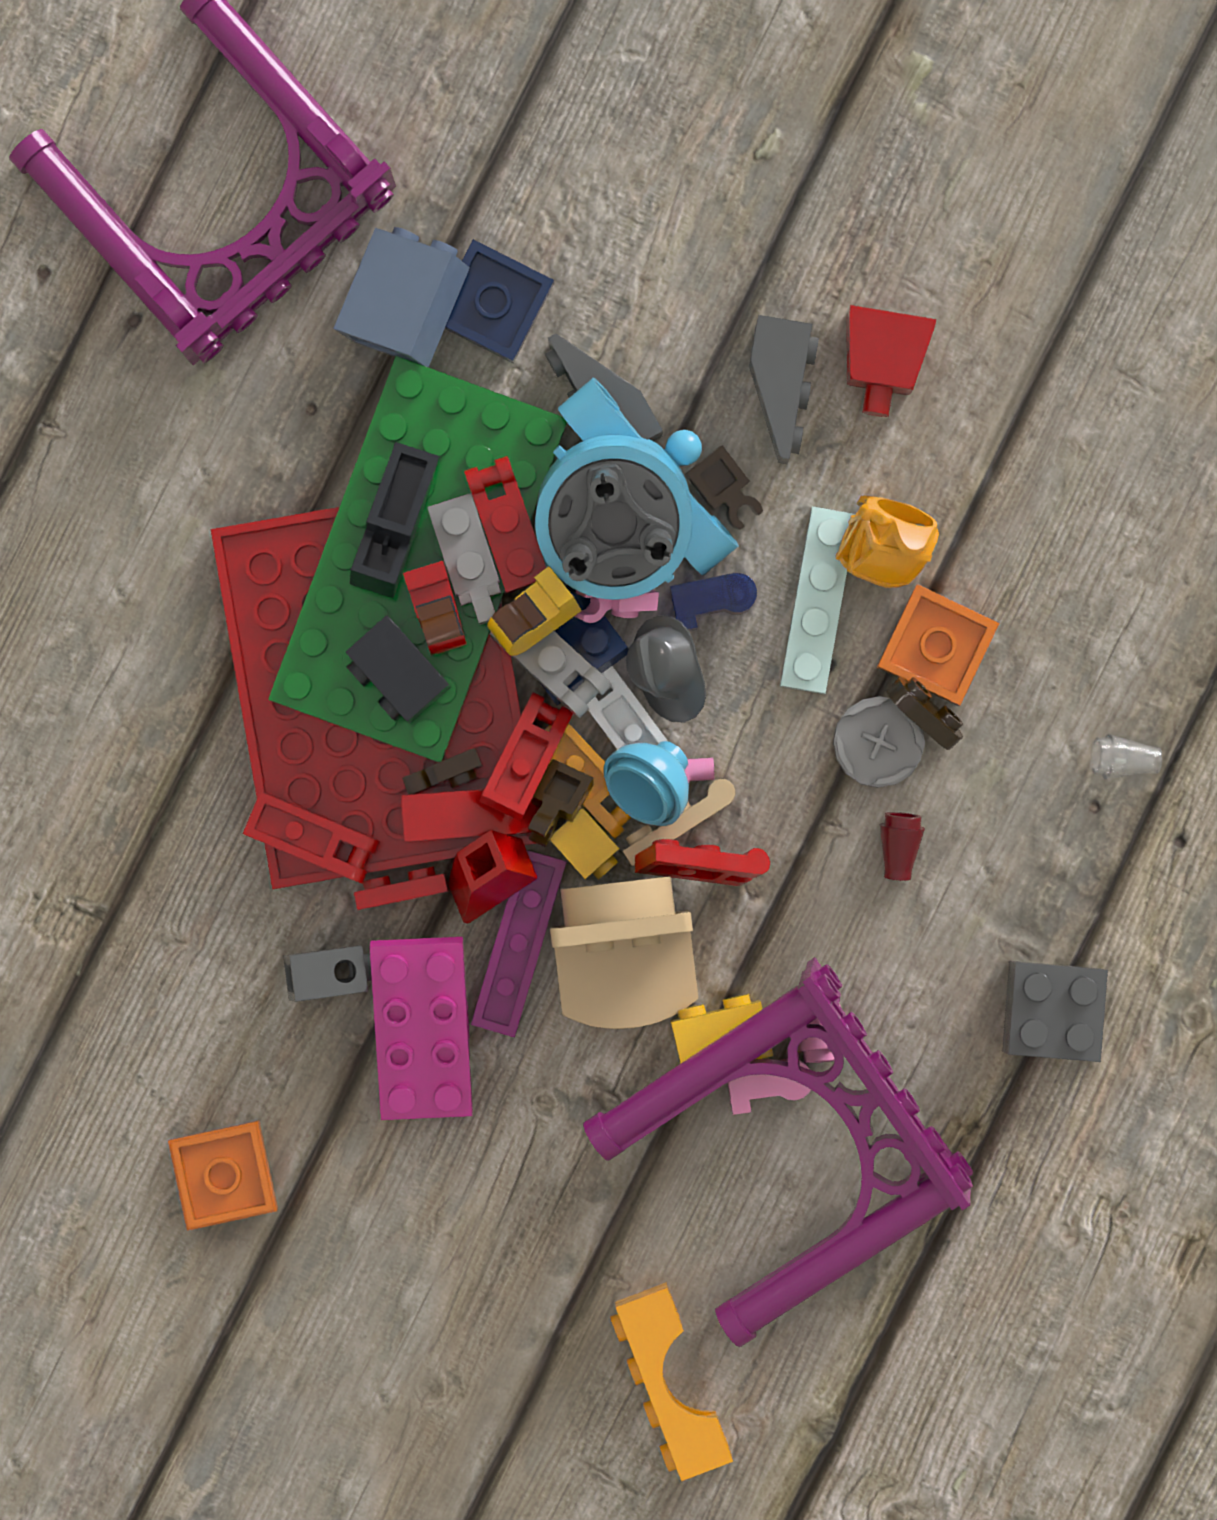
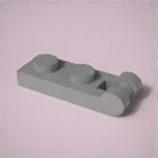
[489,631,612,719]

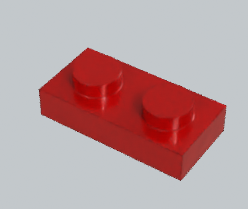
[354,866,449,910]

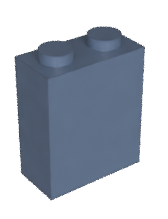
[333,227,470,368]

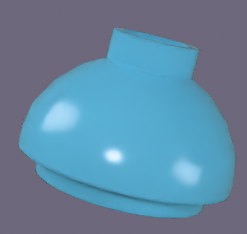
[603,741,689,826]

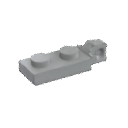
[427,493,501,625]

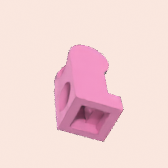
[728,1058,811,1115]

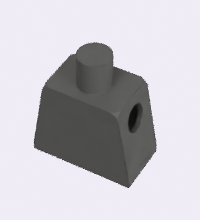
[283,945,372,1002]

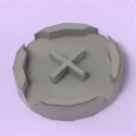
[833,696,925,788]

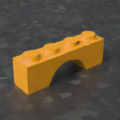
[610,1282,733,1482]

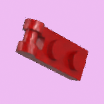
[464,456,547,594]
[479,692,573,821]
[242,791,380,884]
[635,839,770,886]

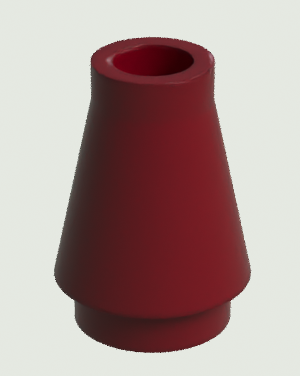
[880,812,925,881]

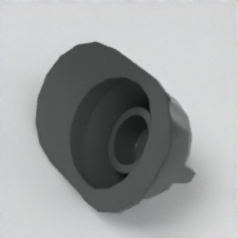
[626,616,706,723]

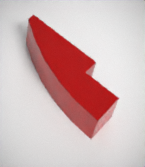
[401,789,540,842]

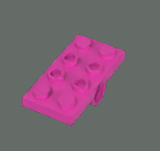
[370,937,473,1120]

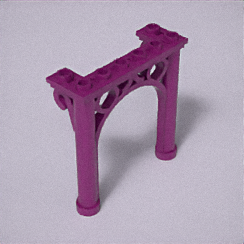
[9,0,396,366]
[583,957,973,1347]

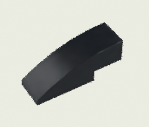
[350,442,439,599]

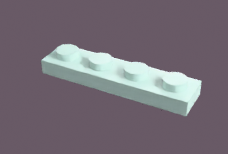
[780,506,855,694]

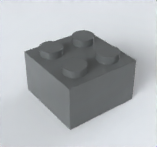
[1002,961,1108,1062]

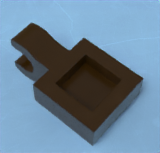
[528,759,594,847]

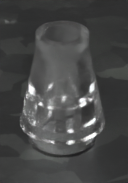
[1091,734,1162,779]

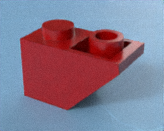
[448,830,538,924]

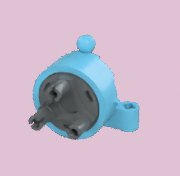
[535,378,739,600]

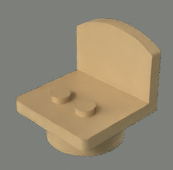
[550,876,698,1029]

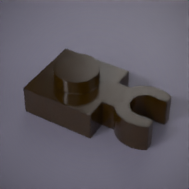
[685,445,763,530]
[402,748,483,795]

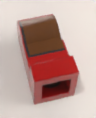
[403,561,467,656]

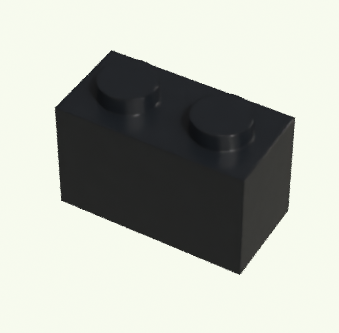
[346,615,451,724]

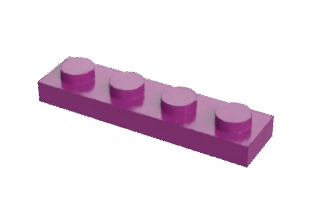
[471,850,567,1038]

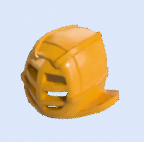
[836,496,939,588]

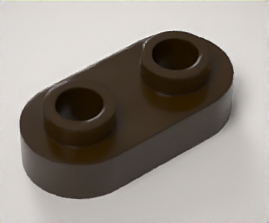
[886,677,963,750]

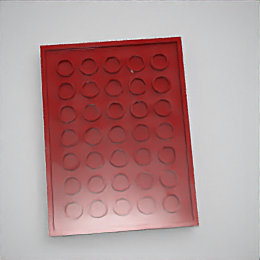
[210,507,537,890]

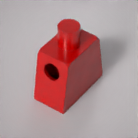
[846,305,936,417]

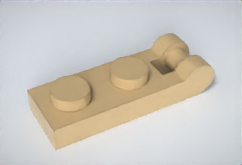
[622,779,735,866]

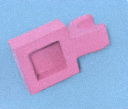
[574,590,659,623]

